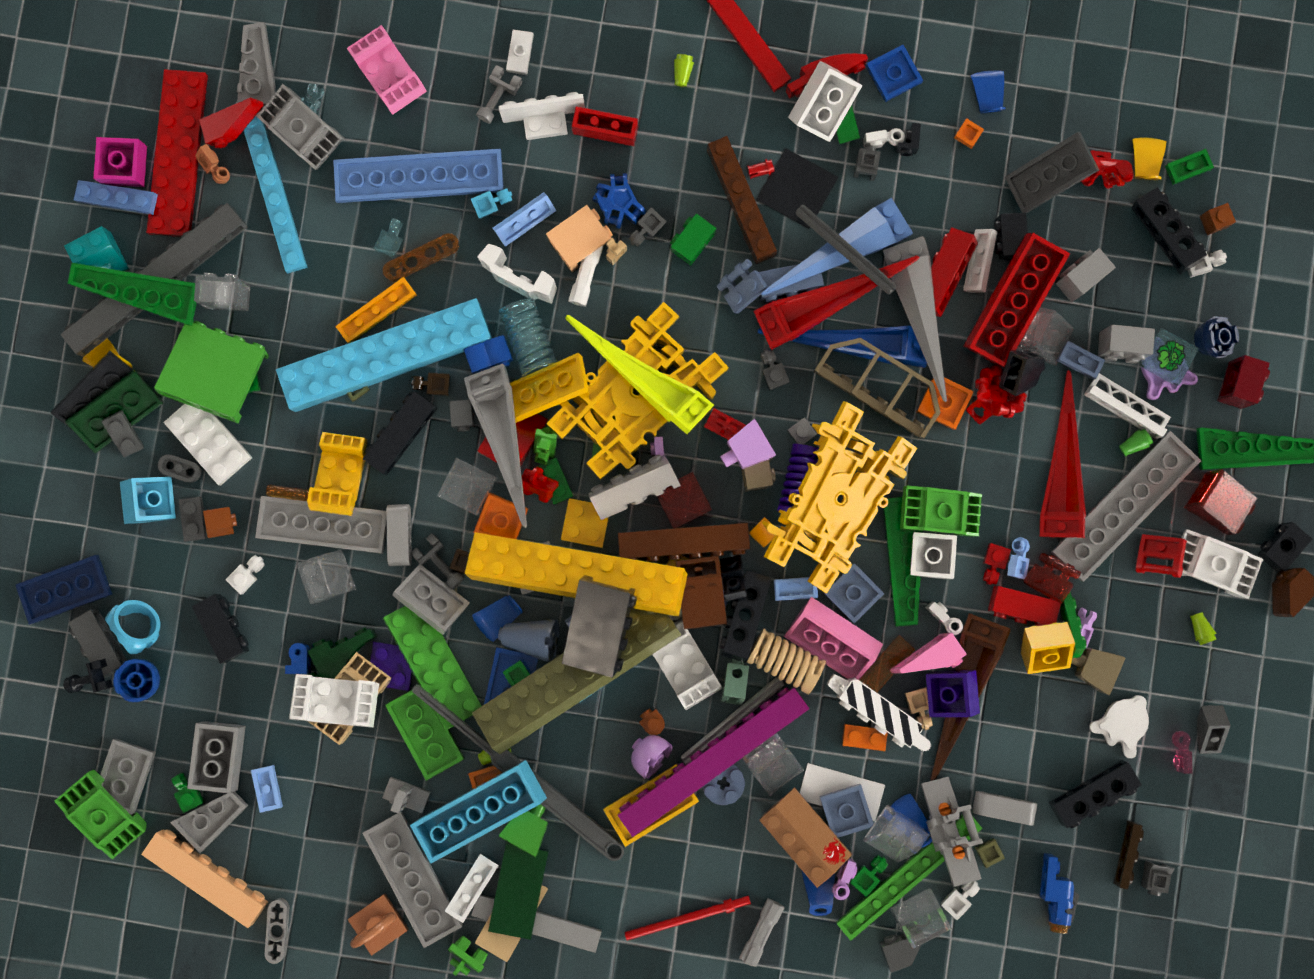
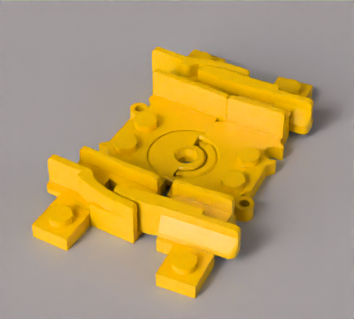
[547,302,729,480]
[762,401,917,594]

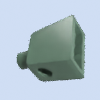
[721,659,749,705]

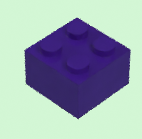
[926,670,980,717]

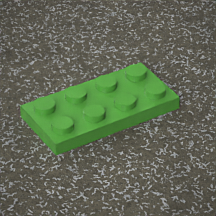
[385,690,465,781]

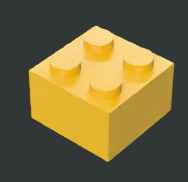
[1021,622,1075,674]

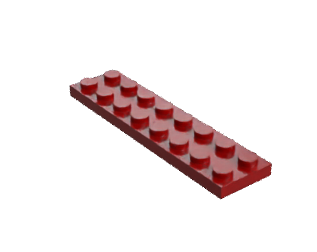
[146,69,208,237]

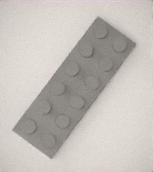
[255,496,387,554]
[363,811,463,948]

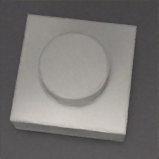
[787,417,817,445]

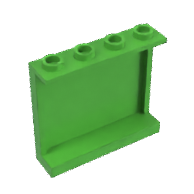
[154,321,269,424]

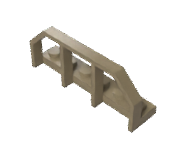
[814,338,941,439]

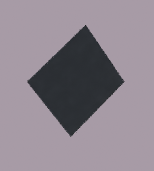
[757,148,838,229]

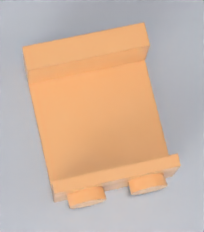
[546,205,613,272]

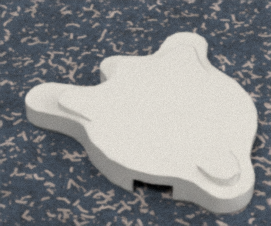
[1089,695,1149,758]

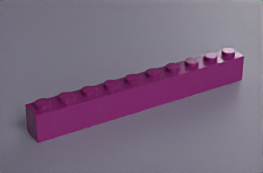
[617,687,809,837]

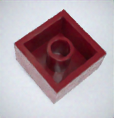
[1217,355,1270,409]

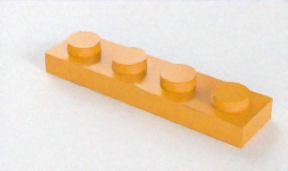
[335,277,417,343]

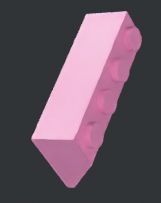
[784,597,883,680]

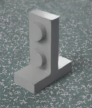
[382,777,431,814]

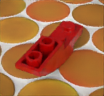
[786,53,868,99]

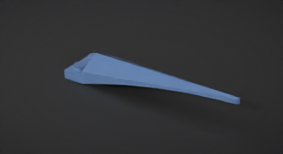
[761,198,913,296]

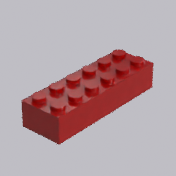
[963,233,1070,367]

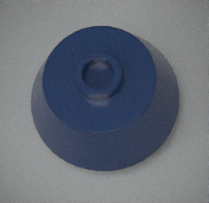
[1194,316,1239,359]

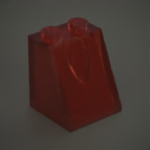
[1184,469,1257,535]

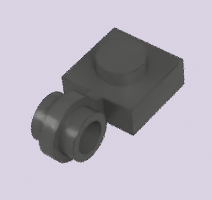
[628,207,667,247]
[760,348,790,391]

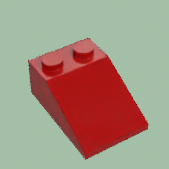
[477,414,548,466]

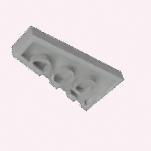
[236,22,276,107]

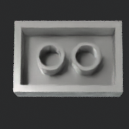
[187,721,246,793]

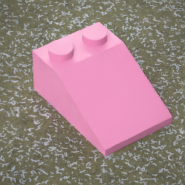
[890,633,967,673]

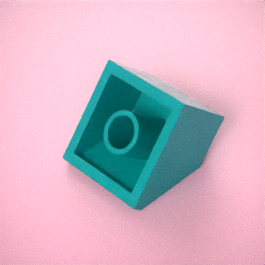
[64,226,129,271]

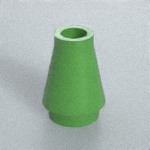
[1119,429,1153,457]

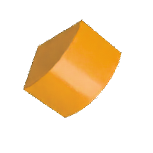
[749,517,774,548]

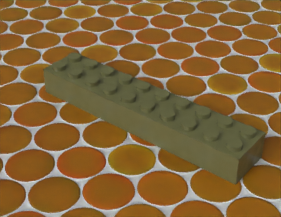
[472,609,681,754]

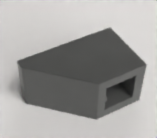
[879,927,925,972]

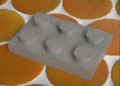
[392,564,470,635]
[100,738,156,815]

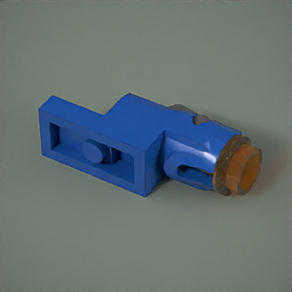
[1040,853,1079,934]

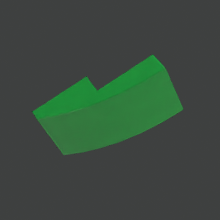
[836,105,860,144]

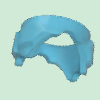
[105,600,160,654]

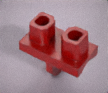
[704,408,746,440]
[522,466,559,503]

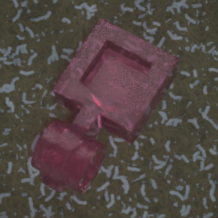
[1172,731,1193,774]

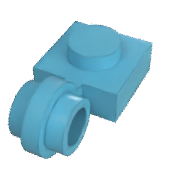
[471,188,513,219]

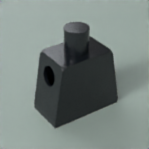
[999,350,1046,396]

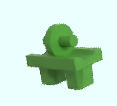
[534,427,558,465]
[448,936,488,976]

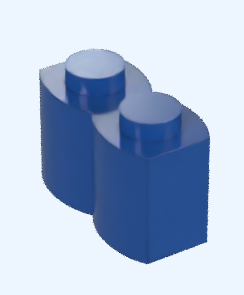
[464,335,514,374]

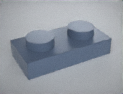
[1056,341,1105,380]

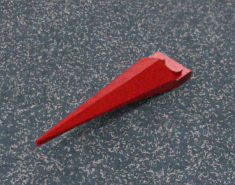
[753,256,920,349]
[1040,370,1086,538]

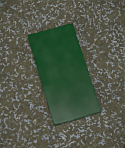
[65,369,163,454]
[488,843,549,940]

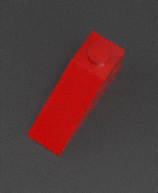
[199,97,264,148]

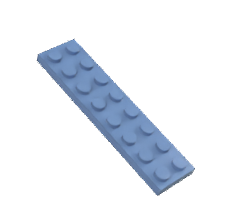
[333,149,504,203]

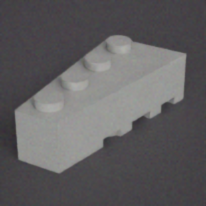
[588,455,681,520]

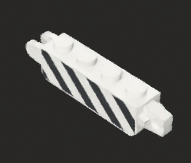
[827,674,931,751]

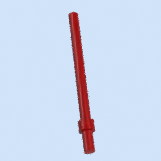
[625,895,751,941]

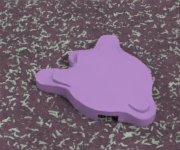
[1141,338,1198,400]

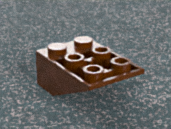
[676,556,727,629]

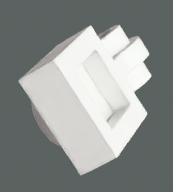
[863,128,905,148]
[1188,250,1227,278]
[226,555,265,594]
[925,602,963,635]
[940,881,980,920]

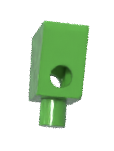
[499,804,548,857]

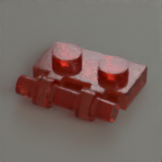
[1024,553,1081,604]

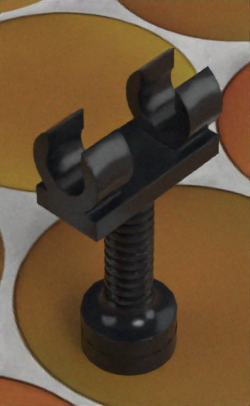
[63,658,113,693]

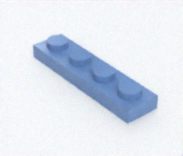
[74,180,158,215]

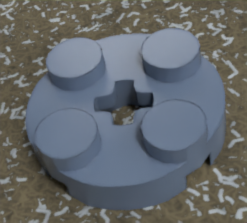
[702,764,745,805]

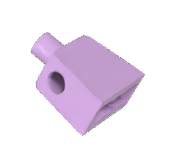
[720,419,776,469]

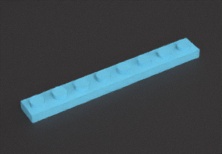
[244,111,308,273]

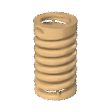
[747,628,826,695]

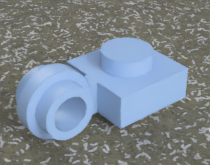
[1007,537,1030,580]

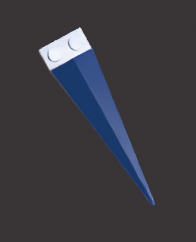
[757,326,927,368]

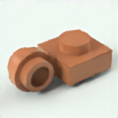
[195,144,230,184]

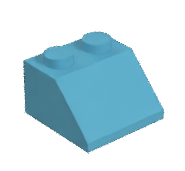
[120,477,176,524]

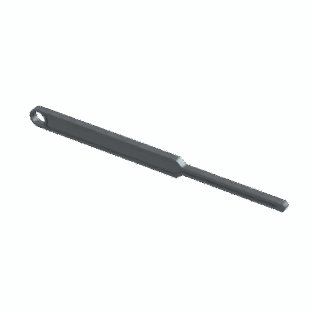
[412,684,624,861]

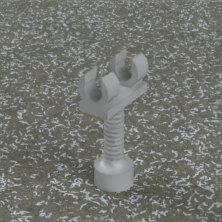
[476,65,522,124]

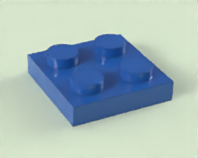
[866,45,923,102]

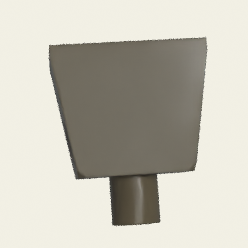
[1071,648,1126,695]

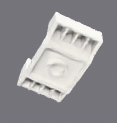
[477,244,557,304]
[1171,529,1263,599]
[652,619,722,710]
[289,674,379,728]

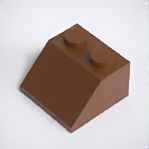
[1272,568,1314,617]

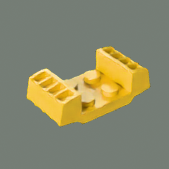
[307,432,368,516]

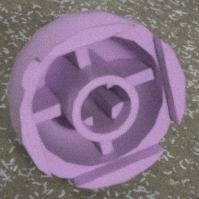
[631,735,673,779]

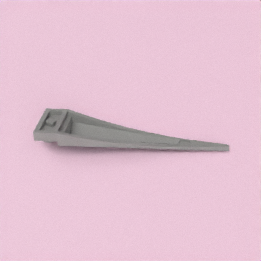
[883,236,947,402]
[464,363,527,528]

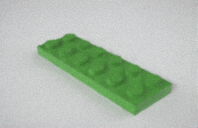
[383,606,481,731]

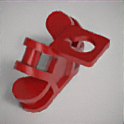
[1080,150,1134,189]
[966,365,1027,424]

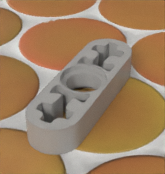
[265,898,290,964]

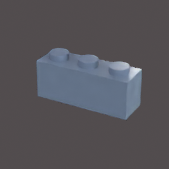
[759,264,824,303]

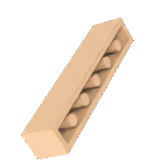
[141,829,268,928]

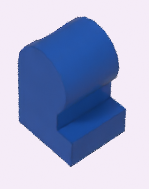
[285,643,311,674]

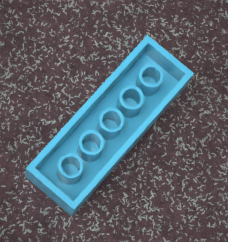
[410,760,547,864]

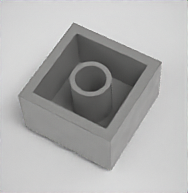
[1055,248,1116,302]
[1098,325,1155,364]

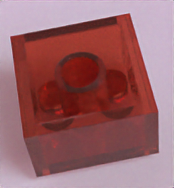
[656,472,712,529]

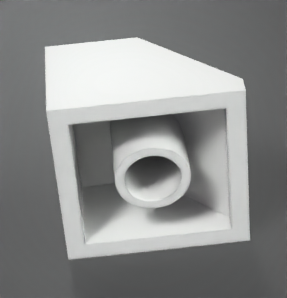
[910,532,957,580]

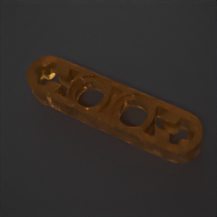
[383,233,460,282]

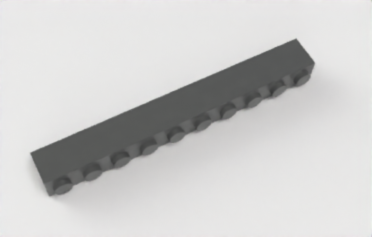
[60,203,248,357]

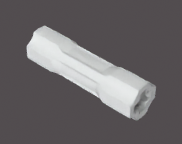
[568,246,603,307]

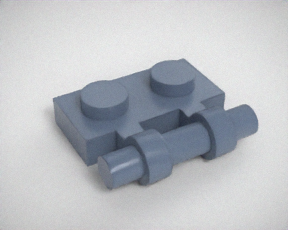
[717,259,768,314]

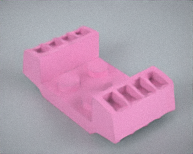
[347,25,427,115]

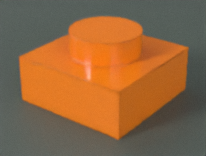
[954,118,984,149]

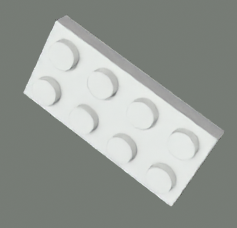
[163,404,252,486]

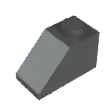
[1197,705,1231,754]

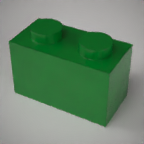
[670,213,717,266]

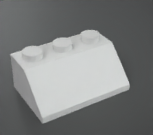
[788,61,863,142]

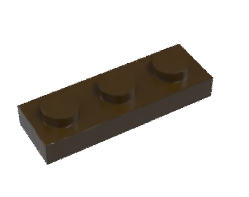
[1113,820,1144,890]

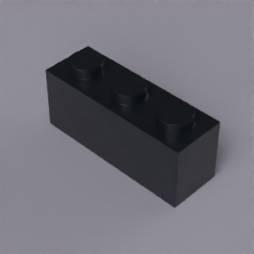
[192,594,249,664]

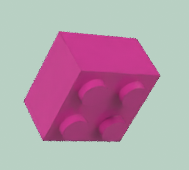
[94,137,147,187]

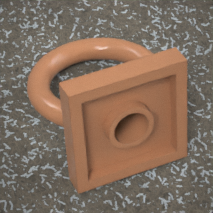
[348,893,409,956]

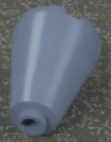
[498,619,559,662]

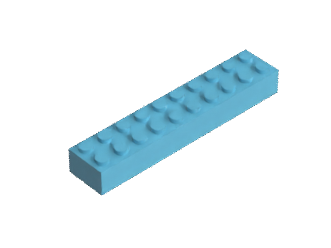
[276,298,492,412]

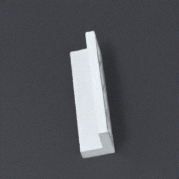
[1084,373,1171,439]

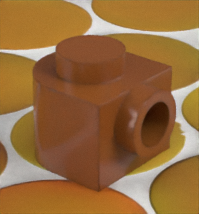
[639,708,665,735]

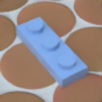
[493,192,556,247]

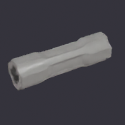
[739,898,785,967]

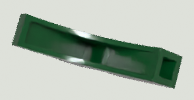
[308,627,377,679]

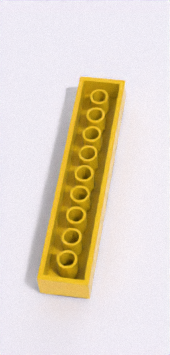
[465,532,688,617]

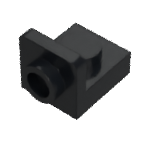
[895,123,921,156]

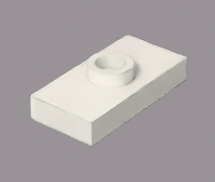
[506,30,534,75]

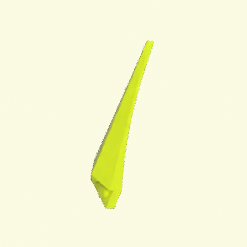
[565,315,714,434]

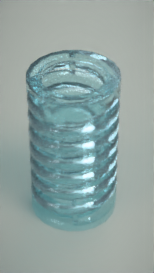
[499,298,557,377]

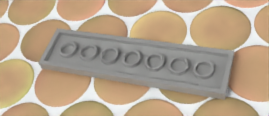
[1051,431,1201,582]

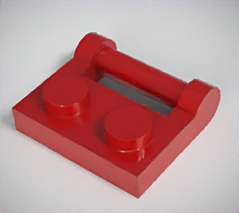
[1136,534,1187,578]

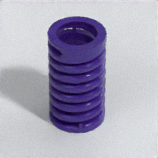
[777,444,819,512]

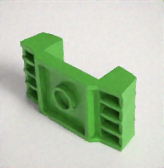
[900,485,982,536]
[54,770,147,859]

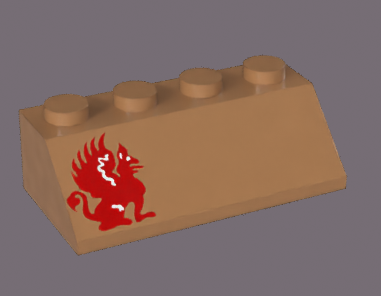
[759,787,852,888]

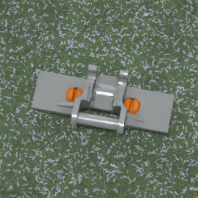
[921,777,983,887]

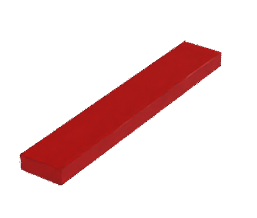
[706,0,791,92]

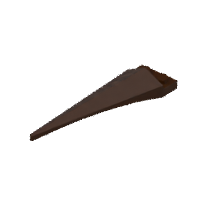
[930,613,1011,781]

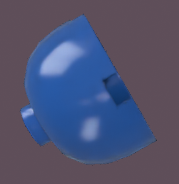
[113,659,161,702]

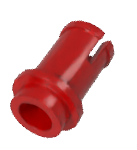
[747,159,774,179]

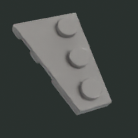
[170,792,249,853]

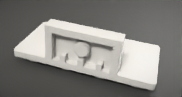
[499,92,585,140]

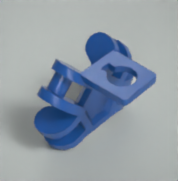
[592,173,647,229]

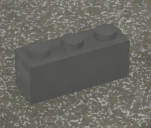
[68,609,127,678]

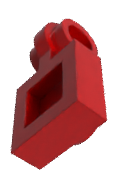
[983,543,1011,585]

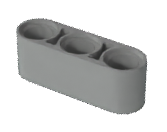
[386,504,412,566]
[972,791,1037,825]

